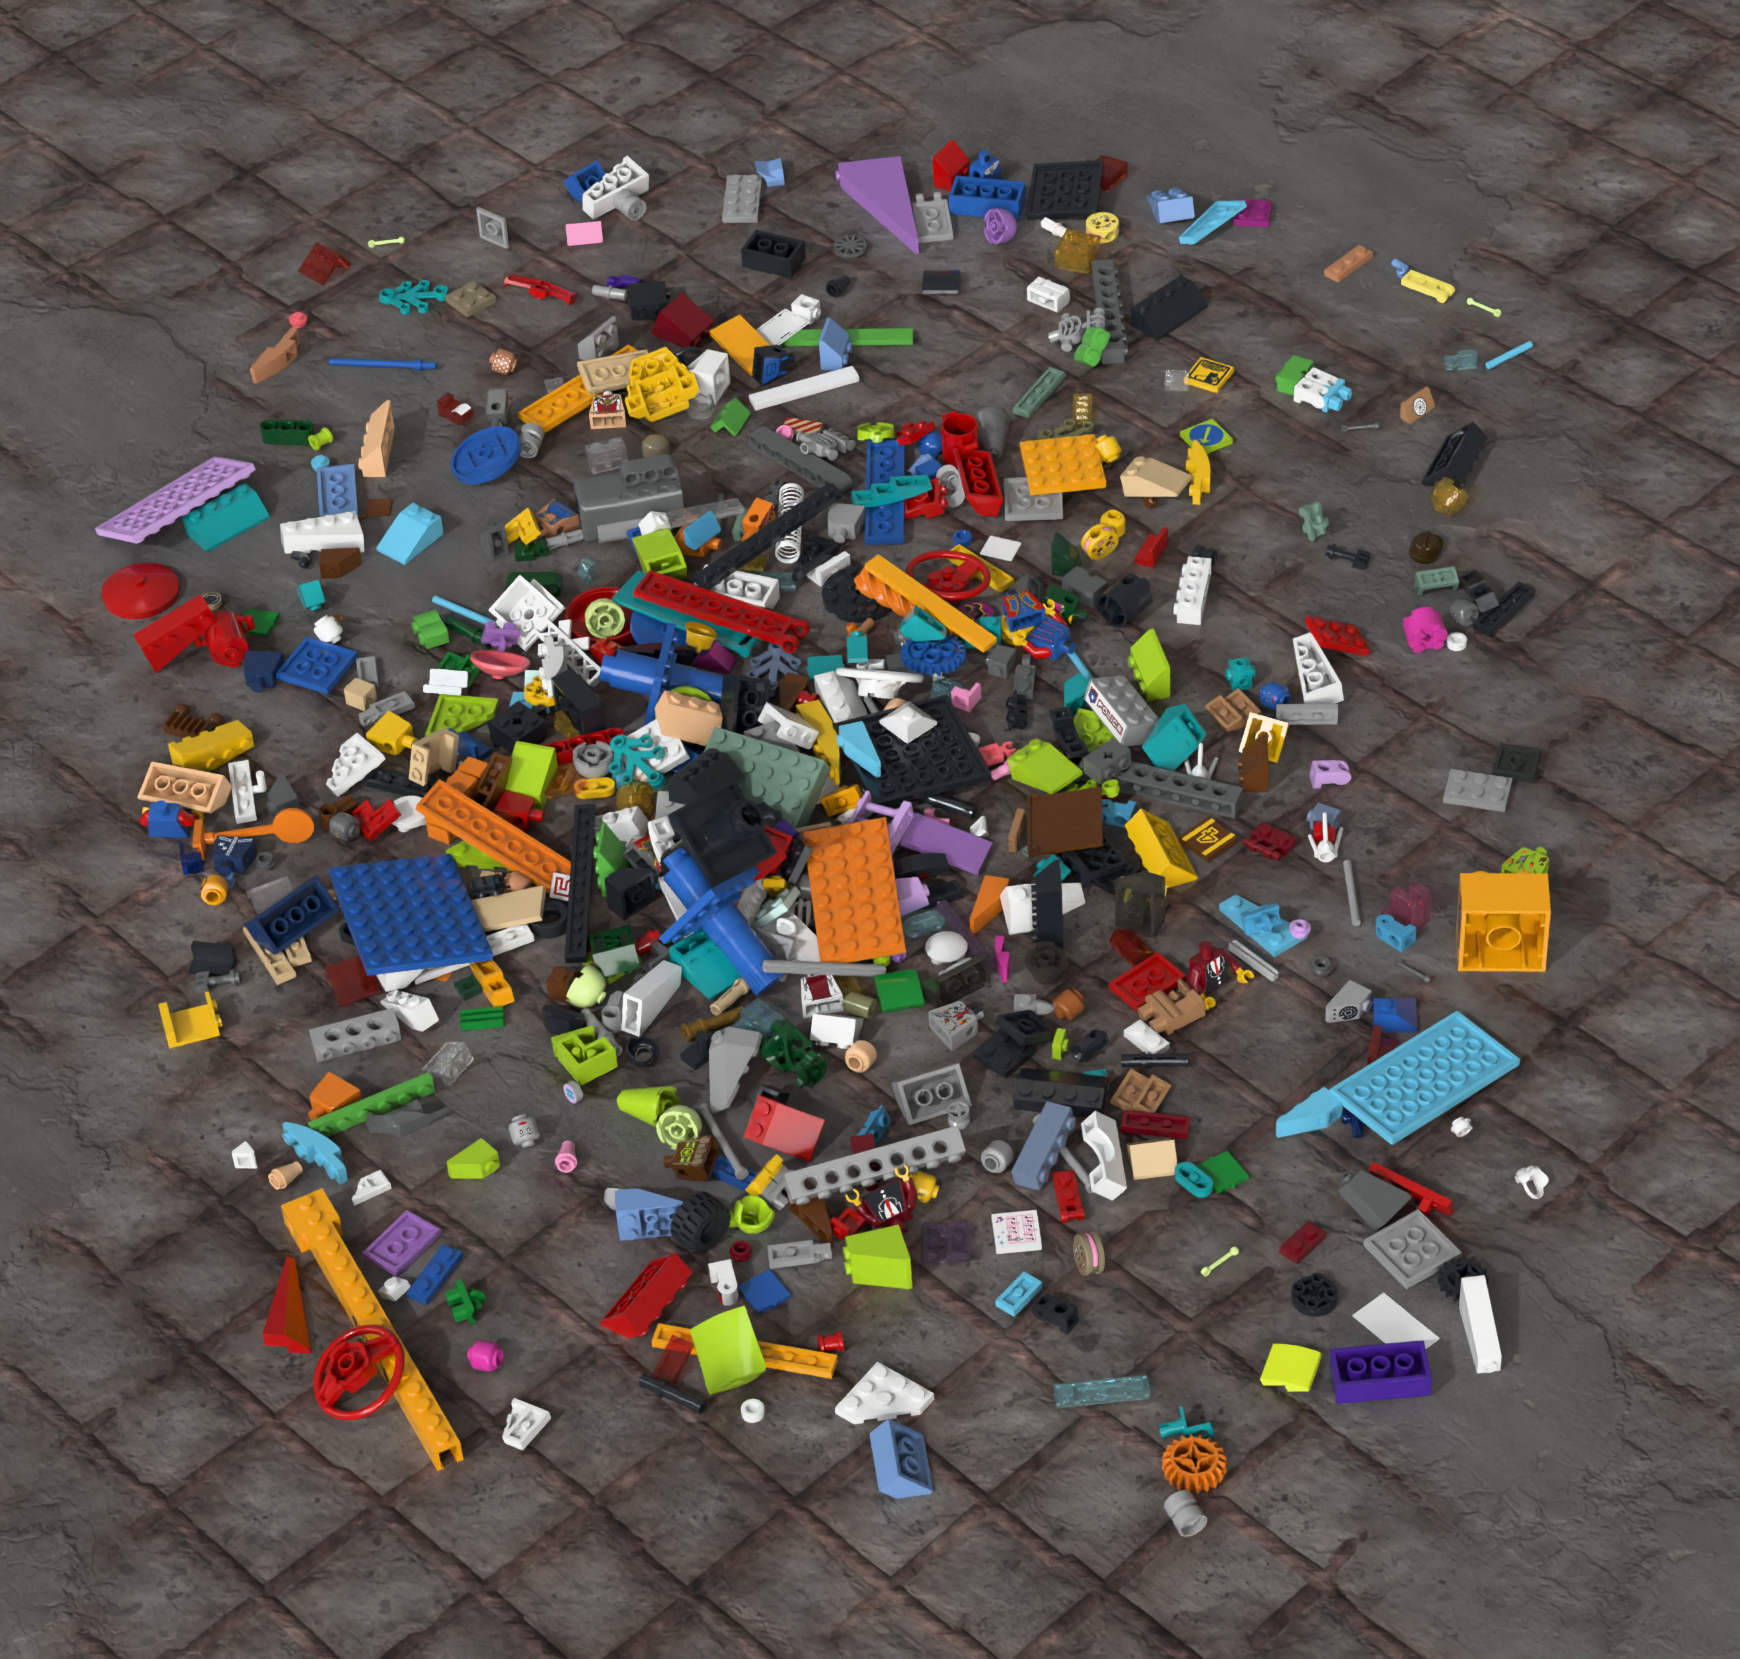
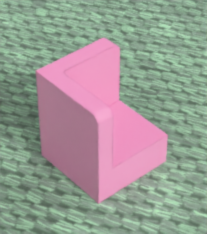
[951,683,981,712]

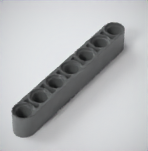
[746,426,853,493]

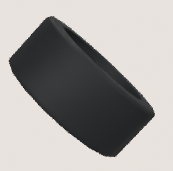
[530,899,568,939]

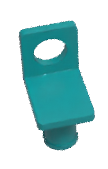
[1159,1406,1215,1439]

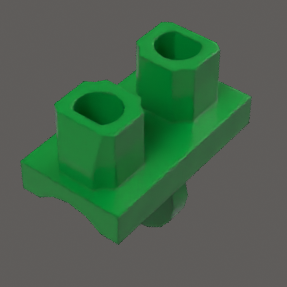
[445,1279,486,1325]

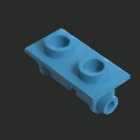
[856,1105,892,1146]

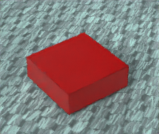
[1313,820,1336,845]

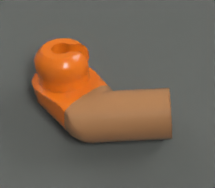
[846,618,875,635]

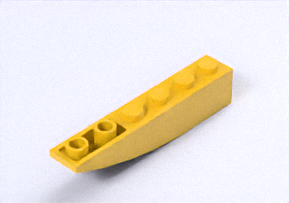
[796,700,841,785]

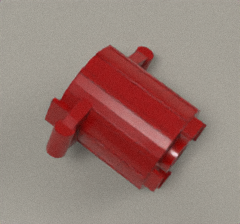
[941,410,979,468]
[193,610,255,669]

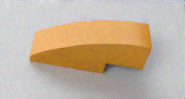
[469,960,514,1007]

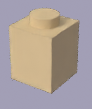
[344,677,377,711]

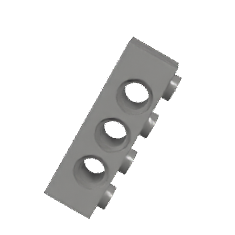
[309,1008,402,1062]

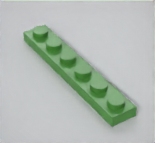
[308,1072,435,1137]

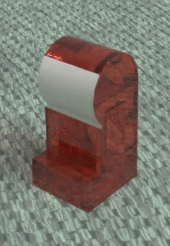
[437,392,474,425]

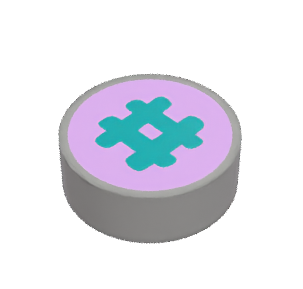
[563,1081,583,1104]

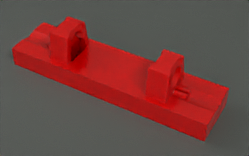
[1368,1162,1455,1217]

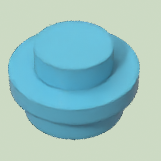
[311,455,330,472]

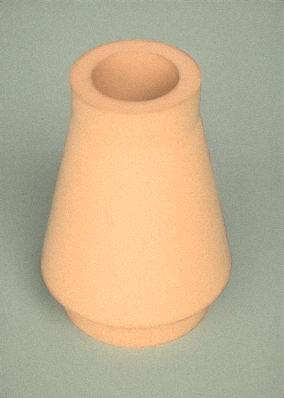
[268,1161,303,1190]

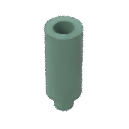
[732,508,748,541]

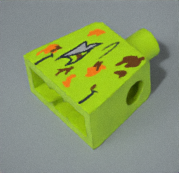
[1501,847,1549,874]

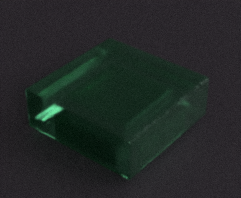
[454,974,483,1001]

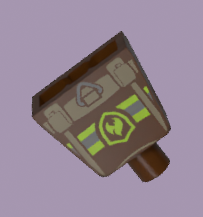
[664,1135,720,1182]

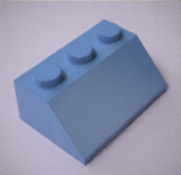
[869,1418,934,1499]

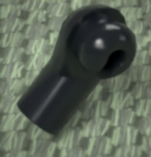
[291,551,312,569]

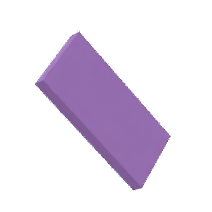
[900,812,993,875]

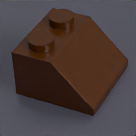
[1238,734,1269,792]

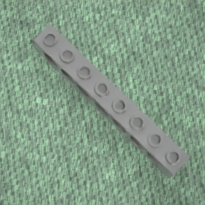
[783,1125,966,1206]

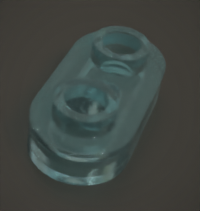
[903,910,945,938]

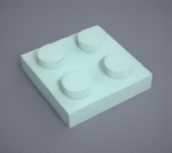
[752,886,800,929]

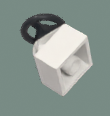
[674,346,730,405]

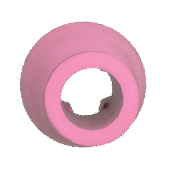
[555,1141,577,1173]

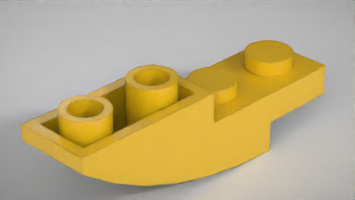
[1186,440,1211,505]

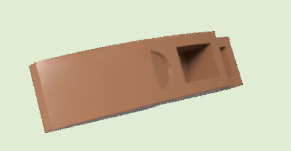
[250,327,300,383]

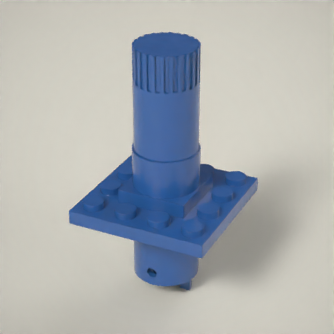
[599,622,726,726]
[659,846,786,996]

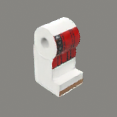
[708,1259,738,1306]

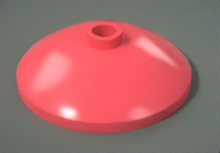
[470,650,530,679]

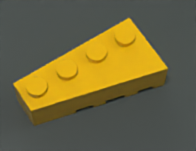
[168,720,254,773]

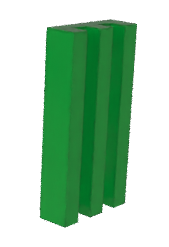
[460,1006,504,1031]

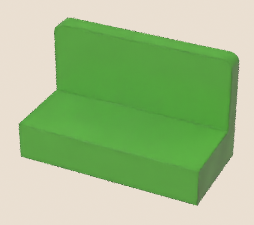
[710,397,751,436]

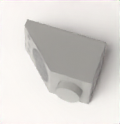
[1325,980,1373,1023]

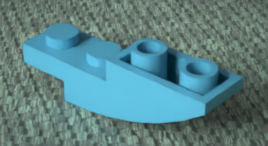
[282,1122,348,1185]

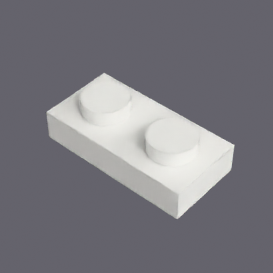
[1124,1020,1170,1054]

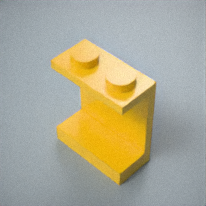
[158,991,222,1048]

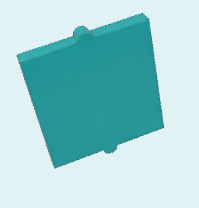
[806,655,845,682]

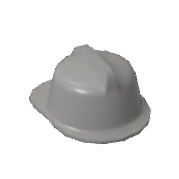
[936,465,965,508]

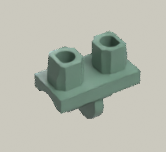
[1299,501,1329,541]

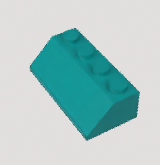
[182,483,270,552]

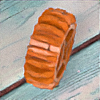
[1162,1434,1227,1495]

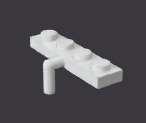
[228,760,267,824]

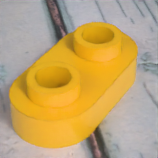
[574,777,616,799]

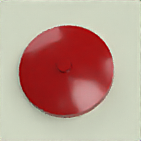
[102,562,180,619]

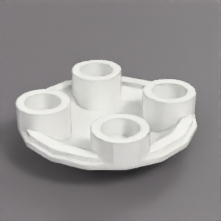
[925,931,968,965]

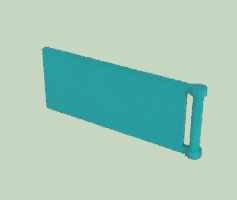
[612,571,761,658]

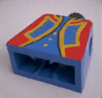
[1003,589,1045,633]

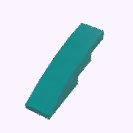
[851,475,932,508]

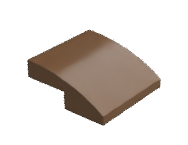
[1204,688,1263,732]
[1110,1069,1171,1113]

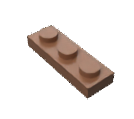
[1324,245,1373,283]

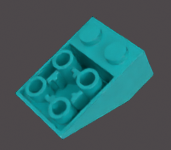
[1142,703,1207,771]
[669,929,741,1000]

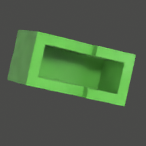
[1275,355,1314,396]

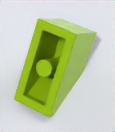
[446,1138,500,1179]

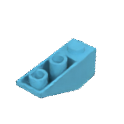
[1276,1087,1343,1138]

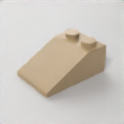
[1120,456,1191,497]

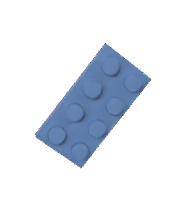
[316,464,359,517]

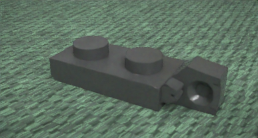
[1013,654,1036,700]

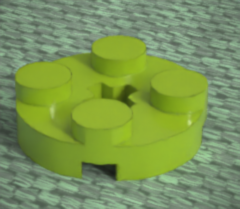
[857,422,895,443]

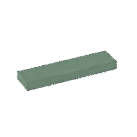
[1013,367,1066,419]

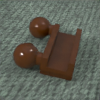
[162,704,224,738]

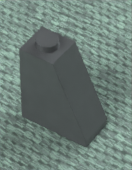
[1337,1170,1412,1231]

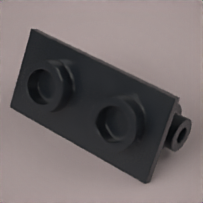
[1006,690,1027,731]
[468,874,510,899]

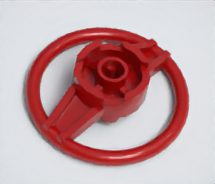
[905,550,991,604]
[313,1325,405,1421]

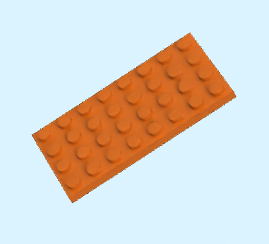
[803,817,906,963]

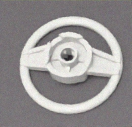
[836,667,924,699]

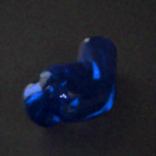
[1341,1111,1364,1138]

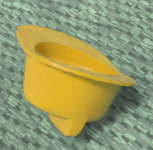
[685,622,717,654]

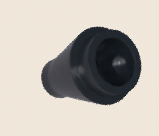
[826,276,851,297]

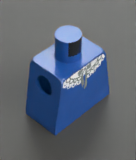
[969,150,1002,180]

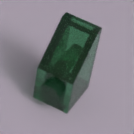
[1051,533,1082,577]

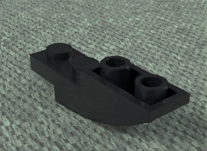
[614,643,694,665]

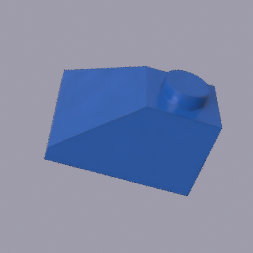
[1372,997,1418,1033]

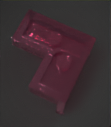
[1381,881,1431,932]

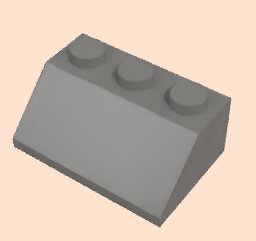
[891,1063,972,1125]

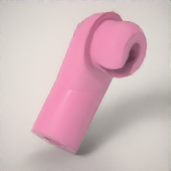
[990,761,1011,781]

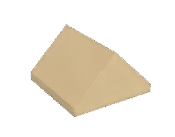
[1126,1138,1177,1180]

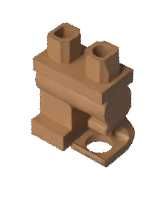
[1138,978,1205,1035]

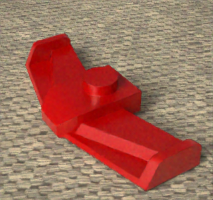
[504,274,577,305]

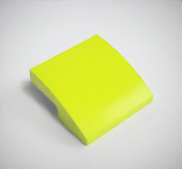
[1260,1344,1322,1392]

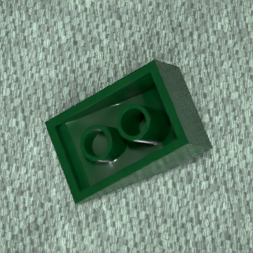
[589,924,640,979]

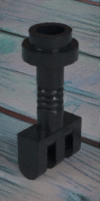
[1325,544,1371,570]

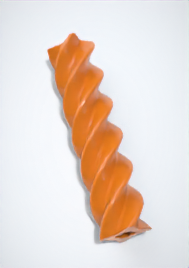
[854,566,959,638]

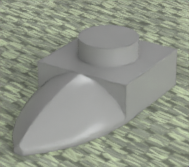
[1014,994,1055,1016]

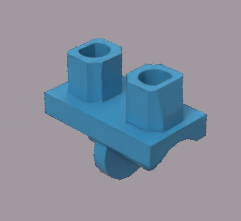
[1241,903,1282,936]

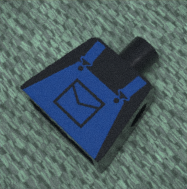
[752,345,795,386]

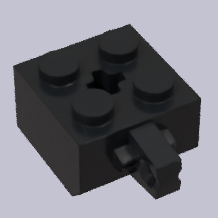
[489,701,547,754]

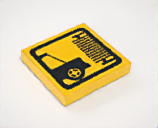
[1184,357,1234,393]

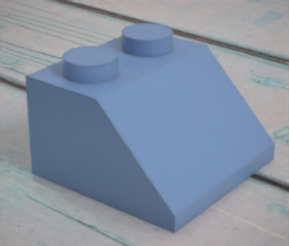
[819,318,853,371]

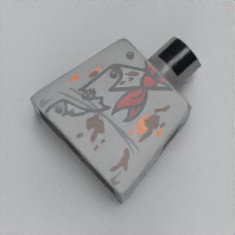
[928,1001,984,1051]

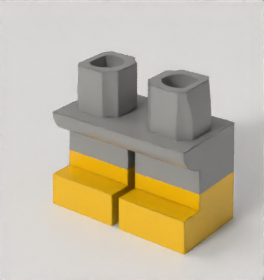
[745,1154,794,1211]

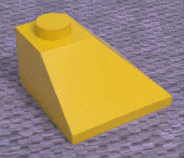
[1239,712,1289,763]

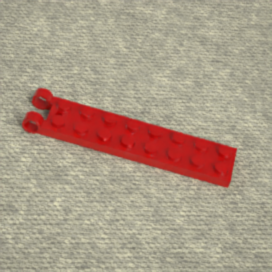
[633,570,810,653]

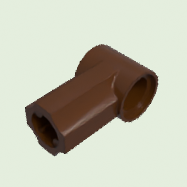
[319,794,358,831]

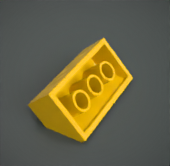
[1125,808,1198,888]

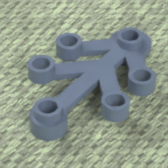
[747,643,802,697]

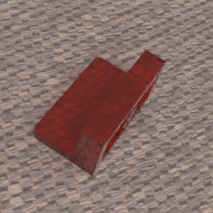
[1367,1025,1399,1066]

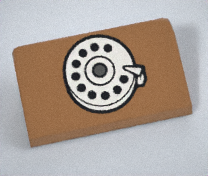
[1400,386,1435,424]

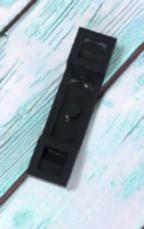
[1049,707,1089,758]
[893,853,950,879]

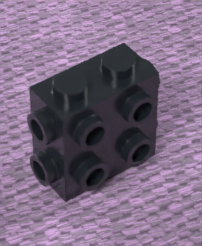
[629,281,670,320]

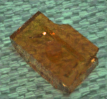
[544,763,587,799]

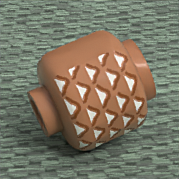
[489,348,517,375]

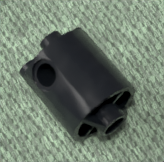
[1097,573,1153,628]

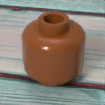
[1053,989,1085,1021]

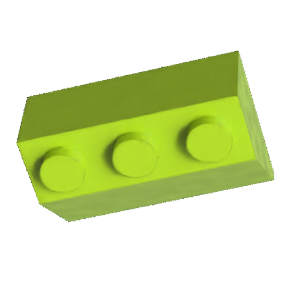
[1128,628,1170,702]

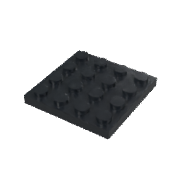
[1026,160,1104,220]

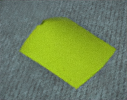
[690,1306,766,1395]

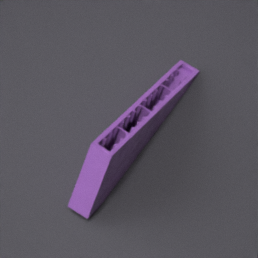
[835,156,919,254]

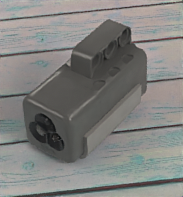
[573,454,685,544]

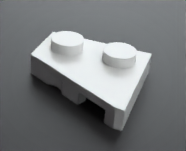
[502,1398,551,1450]

